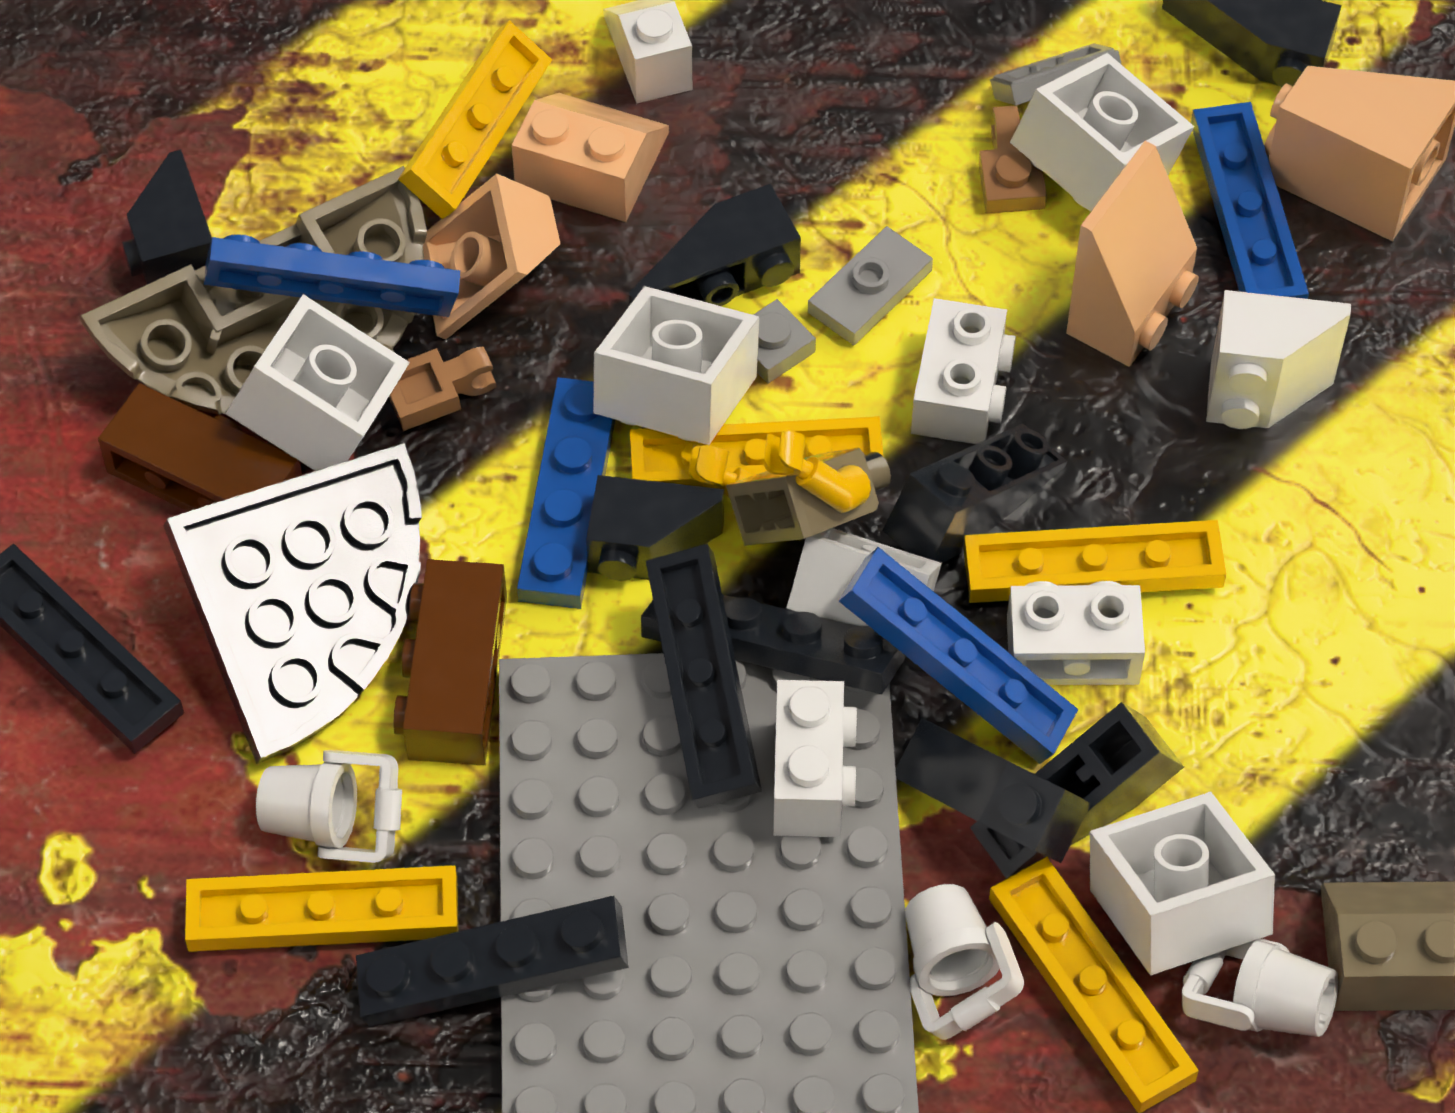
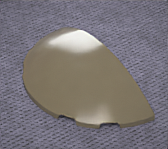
[80,166,427,415]

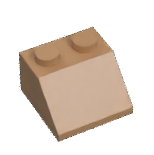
[512,93,669,222]

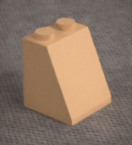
[1264,66,1455,241]

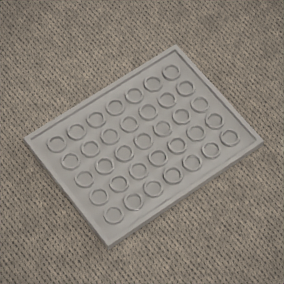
[499,653,919,1113]

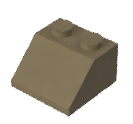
[1321,882,1455,1011]

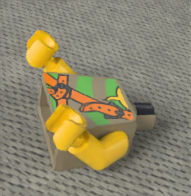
[688,431,891,546]

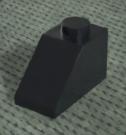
[121,149,212,285]
[586,475,724,581]

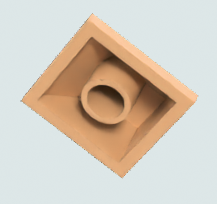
[423,173,560,339]

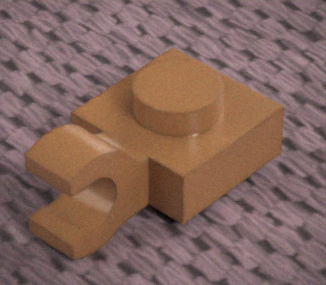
[978,106,1047,214]
[389,347,497,431]

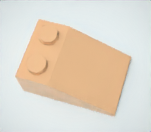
[1066,141,1199,367]

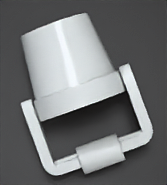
[256,750,402,863]
[905,884,1024,1040]
[1182,938,1338,1037]

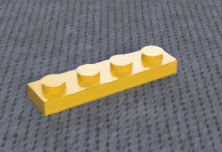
[398,20,552,219]
[630,416,884,490]
[963,520,1226,603]
[989,857,1199,1113]
[185,865,458,952]

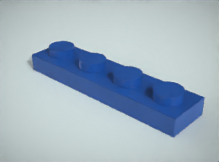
[1191,102,1309,299]
[204,235,460,317]
[517,377,615,609]
[839,547,1078,764]

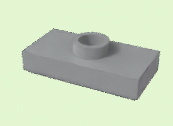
[990,43,1122,106]
[808,226,933,346]

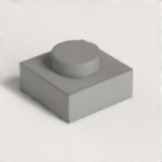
[753,299,816,384]

